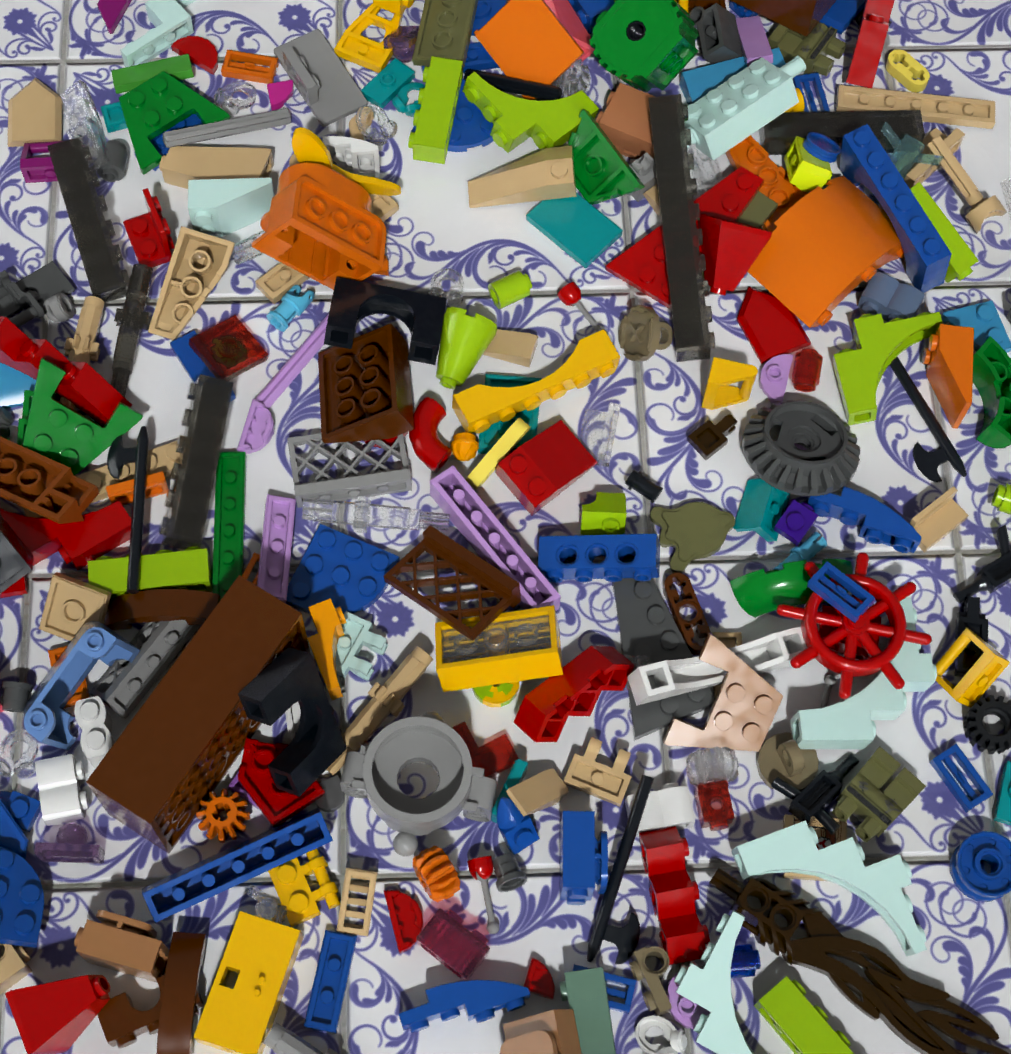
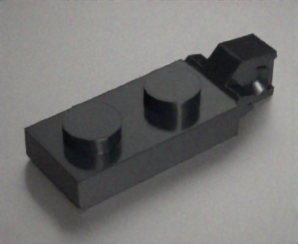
[954,596,988,677]

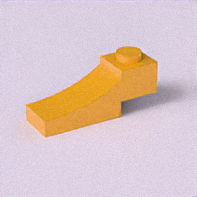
[307,598,347,701]

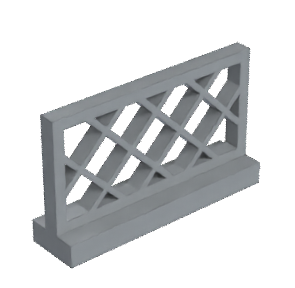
[287,433,412,508]

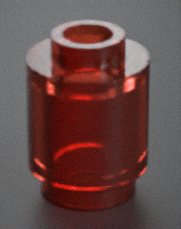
[791,348,823,392]

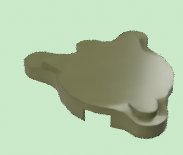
[650,502,735,573]

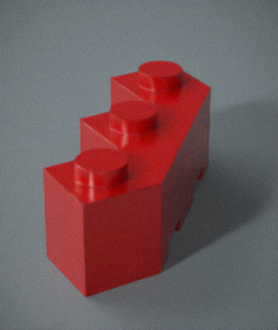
[514,645,634,742]
[639,826,710,965]

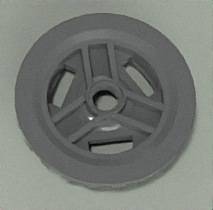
[742,401,860,496]

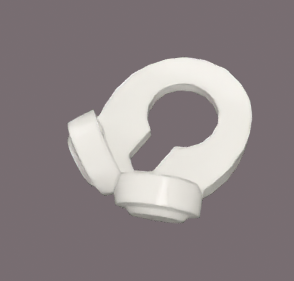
[635,1015,687,1054]

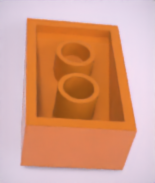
[922,324,974,429]

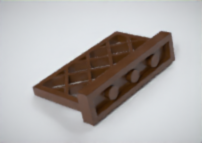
[384,525,521,641]

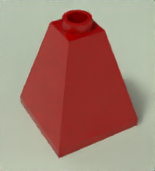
[700,214,772,295]
[5,975,110,1054]

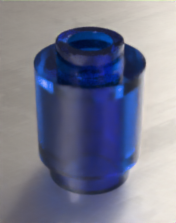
[731,944,761,979]

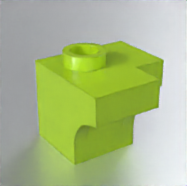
[580,492,627,535]

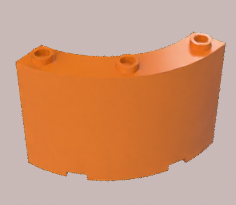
[747,176,905,328]

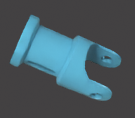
[266,285,314,332]

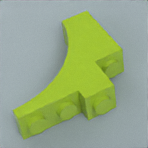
[463,72,599,153]
[833,312,943,426]

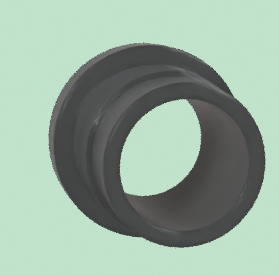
[1,681,33,713]
[493,853,527,892]

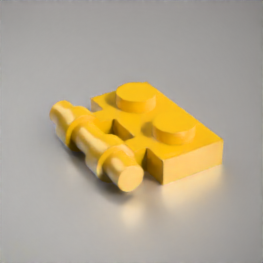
[268,848,341,927]

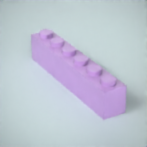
[430,465,561,612]

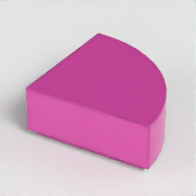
[267,80,294,111]

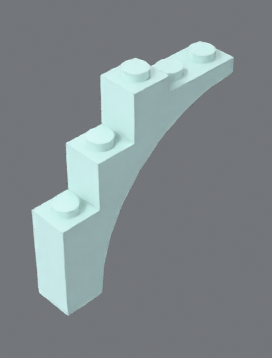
[790,597,937,749]
[731,820,927,956]
[674,910,755,1054]

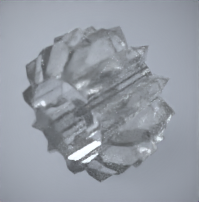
[551,58,591,98]
[686,746,739,788]

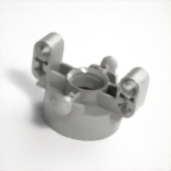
[340,711,497,856]

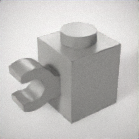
[627,152,665,202]

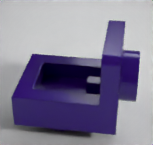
[773,500,818,546]

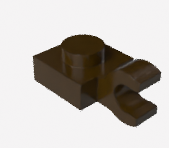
[687,414,738,460]

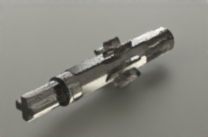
[110,264,153,397]

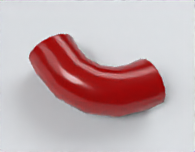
[409,397,452,473]

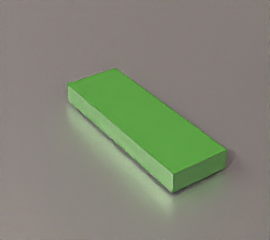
[111,54,194,94]

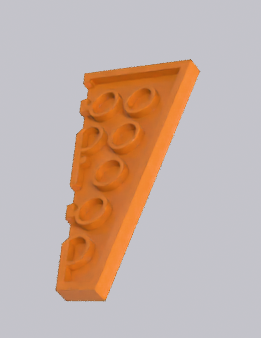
[725,135,808,232]

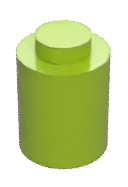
[488,270,532,309]

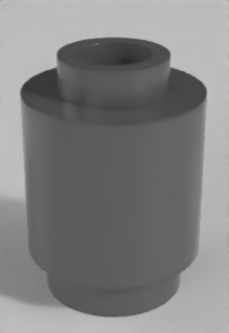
[97,140,128,182]

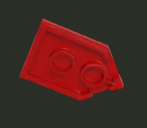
[737,287,811,364]
[238,738,325,827]

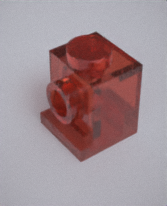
[694,780,735,831]

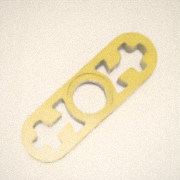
[466,417,530,490]

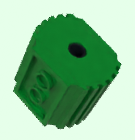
[589,0,699,92]

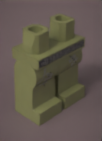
[768,22,846,77]
[832,746,926,842]

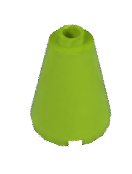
[436,307,498,389]

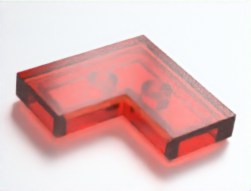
[452,721,519,778]

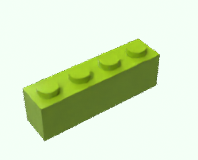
[408,56,463,164]
[87,546,212,599]
[754,976,854,1054]

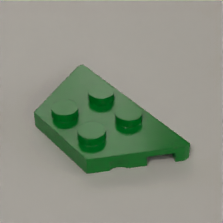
[568,109,645,205]

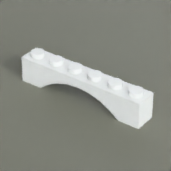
[627,626,807,706]

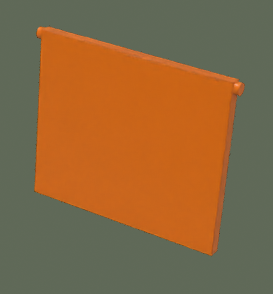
[474,0,584,100]

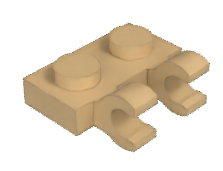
[563,737,632,807]

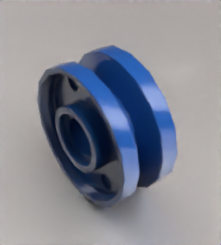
[950,831,1011,902]

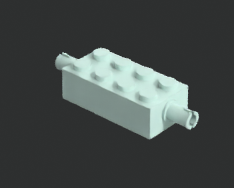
[667,55,807,160]

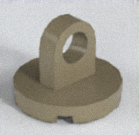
[619,305,673,362]
[756,732,819,791]

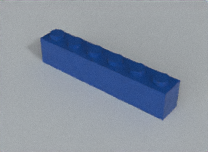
[142,808,333,923]

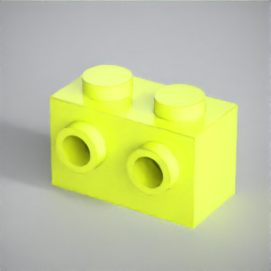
[784,136,832,192]

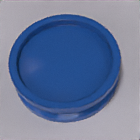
[802,132,841,163]

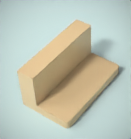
[909,486,969,553]

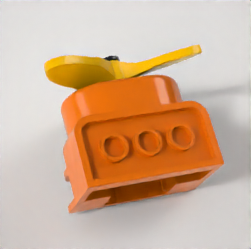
[252,127,401,290]

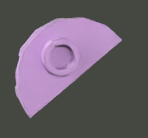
[759,354,794,404]
[237,399,274,454]
[666,972,710,1029]

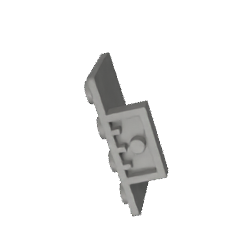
[274,29,368,127]

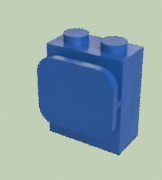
[560,811,608,905]

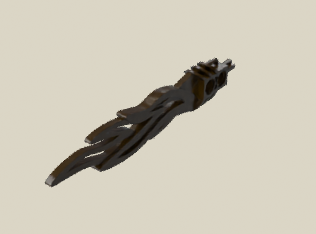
[709,868,1009,1054]

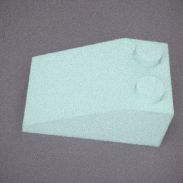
[188,177,275,237]

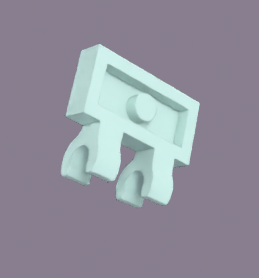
[336,611,388,681]

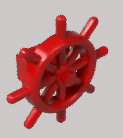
[776,552,932,699]

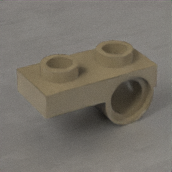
[629,946,672,1016]

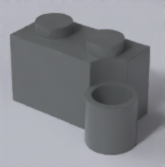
[689,3,743,64]

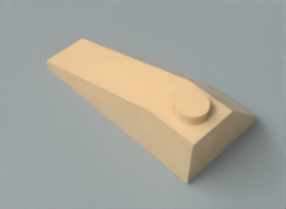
[468,146,577,208]
[148,226,235,340]

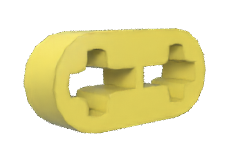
[885,49,930,93]

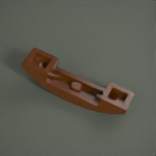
[104,589,220,630]
[156,932,206,1054]

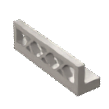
[89,620,200,719]

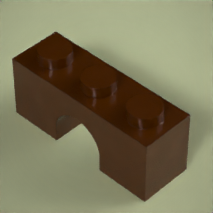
[97,975,204,1048]

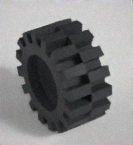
[963,695,1011,754]

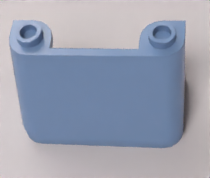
[24,621,141,751]

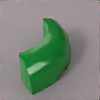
[973,336,1011,449]
[730,559,853,618]

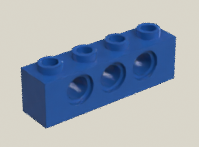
[538,534,660,583]

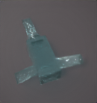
[870,122,944,205]

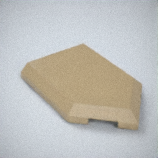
[7,77,63,147]

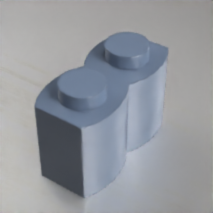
[858,272,925,322]

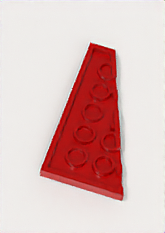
[605,166,764,311]

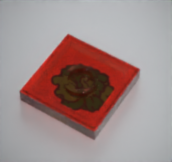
[189,315,268,384]

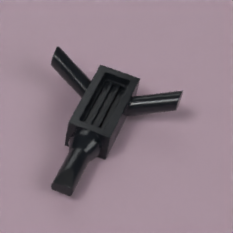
[953,525,1011,604]
[771,754,859,835]

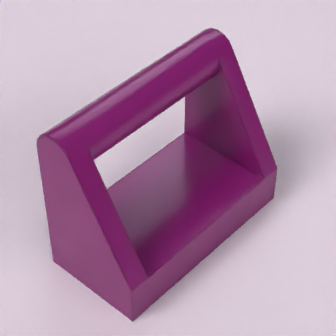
[20,140,80,183]

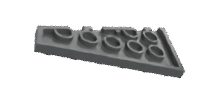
[612,555,715,741]

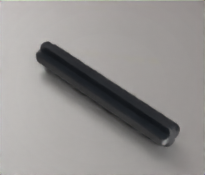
[463,69,562,100]

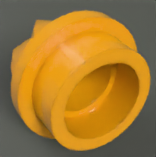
[450,432,479,461]

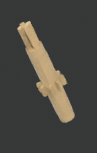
[59,296,105,410]
[326,646,433,776]

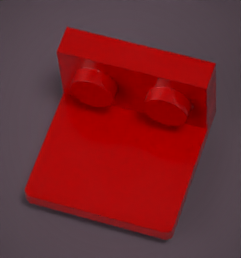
[123,188,175,271]

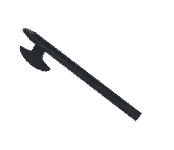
[890,357,967,482]
[107,426,149,594]
[587,775,654,964]

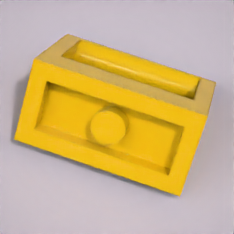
[701,357,758,410]
[935,627,1010,708]

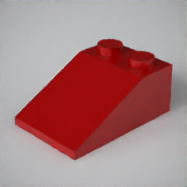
[495,420,598,516]

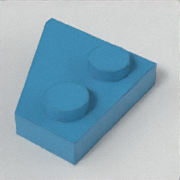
[941,300,1011,353]

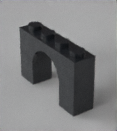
[324,277,447,365]
[238,647,347,797]

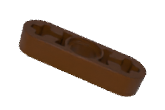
[663,573,712,655]

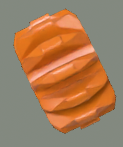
[196,788,250,843]
[413,845,460,902]

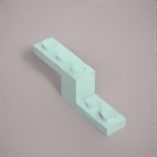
[120,0,196,67]

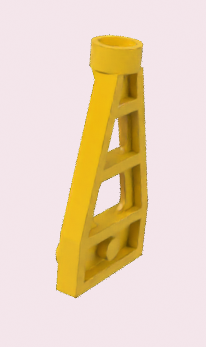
[334,4,404,73]

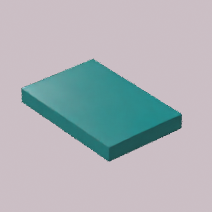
[526,193,623,269]
[478,374,542,455]

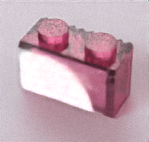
[416,908,490,981]

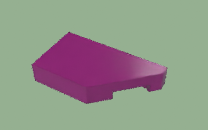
[97,0,132,34]

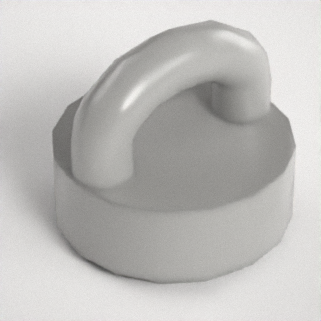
[43,292,74,323]

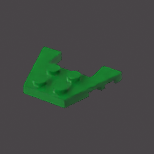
[119,71,230,175]
[22,357,143,476]

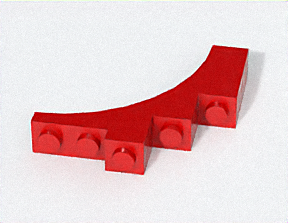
[846,0,895,89]
[0,316,132,426]
[0,501,131,571]

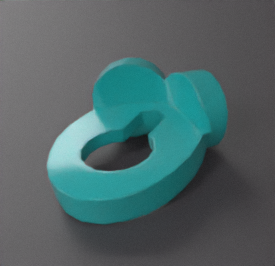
[392,82,425,117]

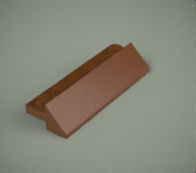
[0,436,99,524]

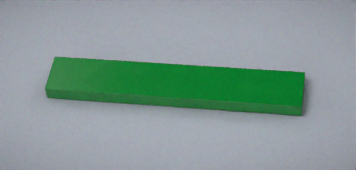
[212,451,246,600]

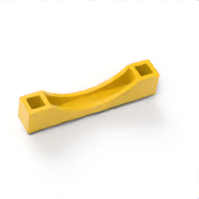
[452,329,620,433]

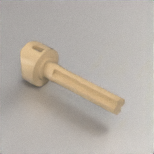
[927,136,1007,234]

